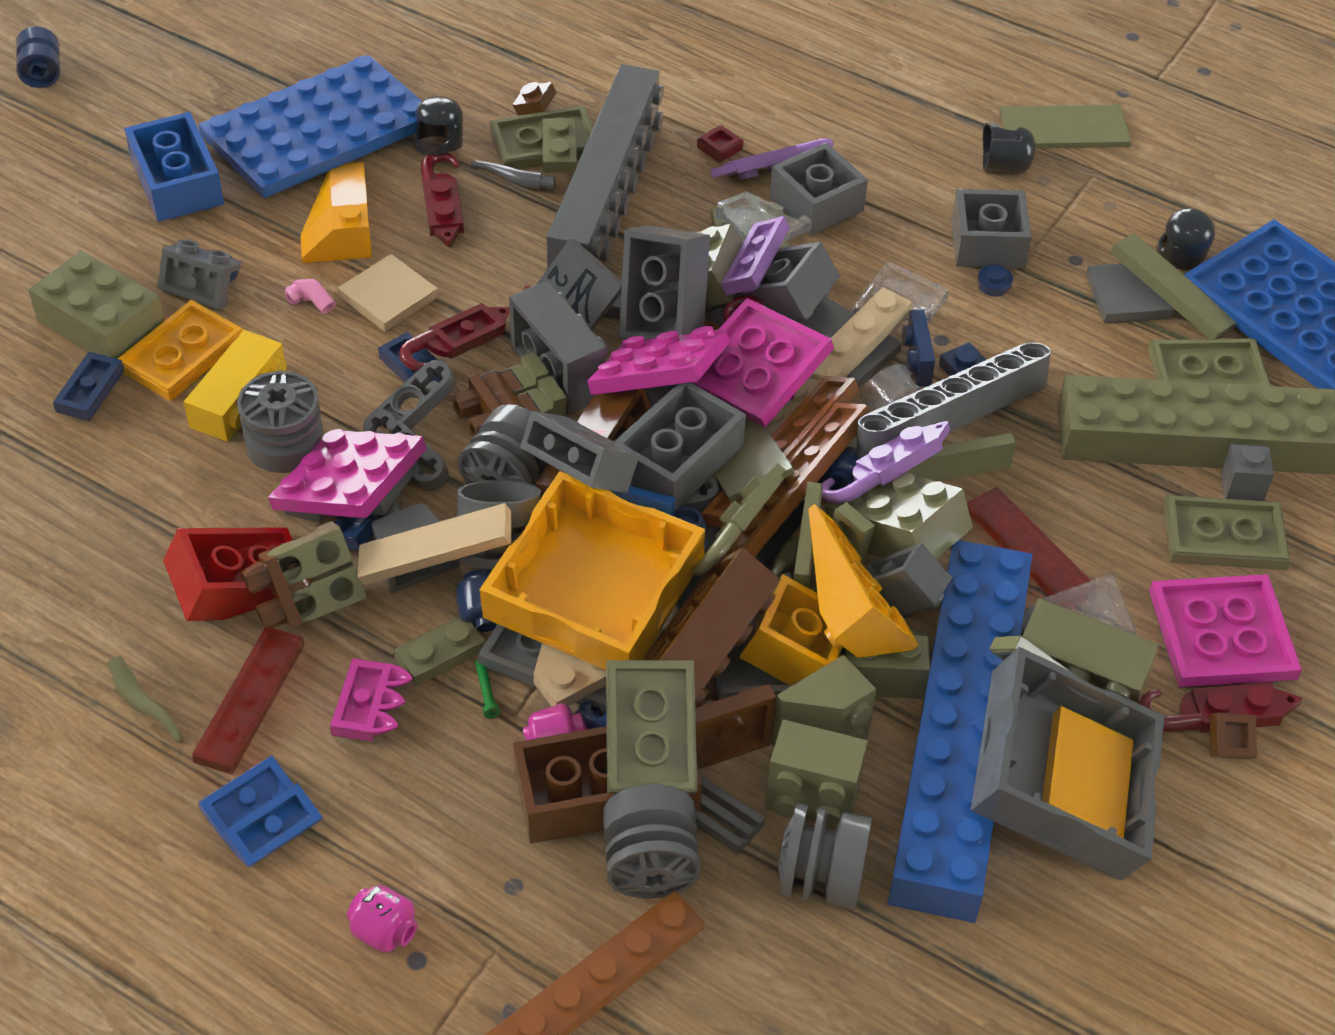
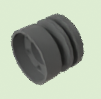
[237,371,324,473]
[458,405,548,486]
[457,480,541,569]
[603,784,701,899]
[778,803,872,911]

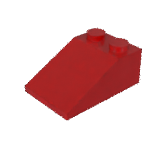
[163,527,293,621]

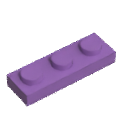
[721,216,790,295]

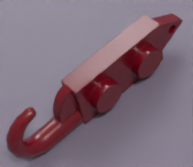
[420,153,464,247]
[399,303,510,371]
[1138,682,1302,732]

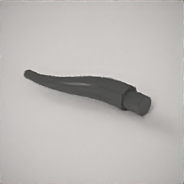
[471,161,556,190]

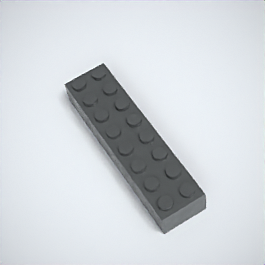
[547,64,664,269]

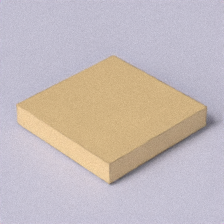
[337,254,439,332]

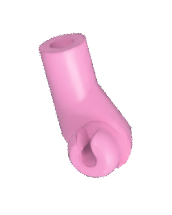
[284,279,336,314]

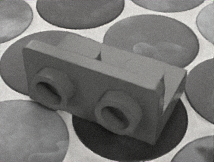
[157,240,241,310]

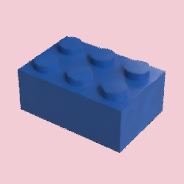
[124,112,224,222]

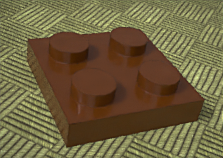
[695,684,776,770]

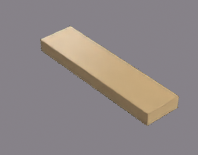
[357,503,511,585]

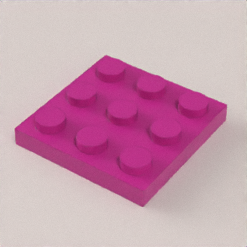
[690,298,834,427]
[587,326,729,395]
[268,429,427,518]
[1149,574,1302,687]

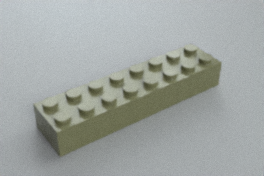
[1058,375,1335,475]

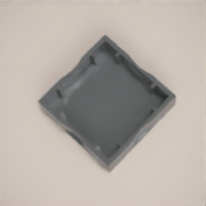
[971,647,1164,880]

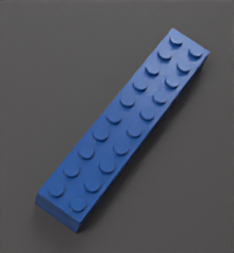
[887,540,1033,923]

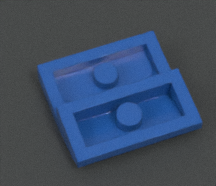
[198,755,323,868]

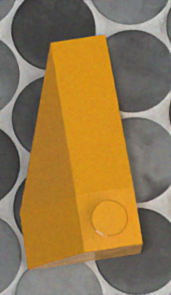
[301,162,372,263]
[808,504,919,658]

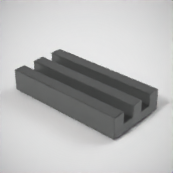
[695,774,765,854]

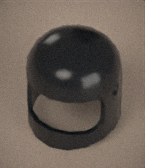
[415,96,463,155]
[983,123,1036,174]
[1156,208,1215,270]

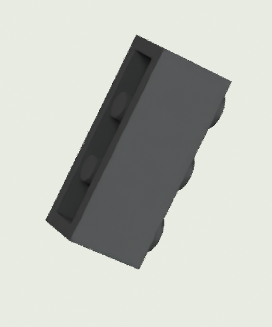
[520,411,640,493]

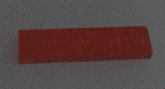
[967,487,1098,610]
[192,628,305,775]

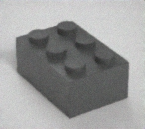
[619,225,710,340]
[509,281,608,415]
[614,382,746,512]

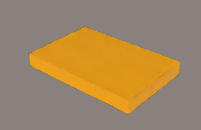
[118,299,245,402]
[1042,706,1133,839]

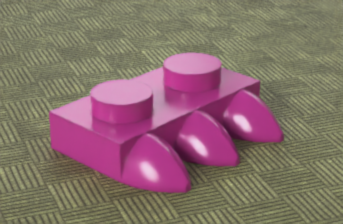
[330,658,412,742]

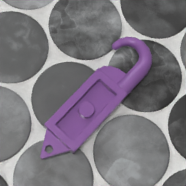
[710,138,834,180]
[821,421,950,504]

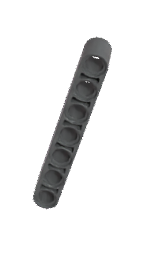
[856,342,1051,459]

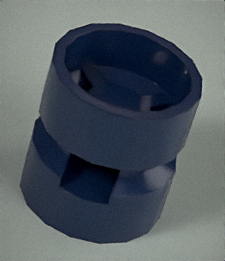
[16,26,60,88]

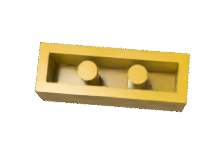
[183,330,287,442]

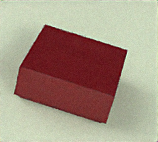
[697,125,744,163]

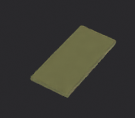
[999,104,1132,149]
[715,418,795,503]

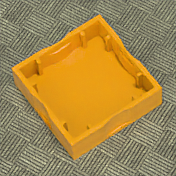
[479,471,705,670]

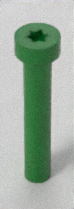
[475,660,500,719]

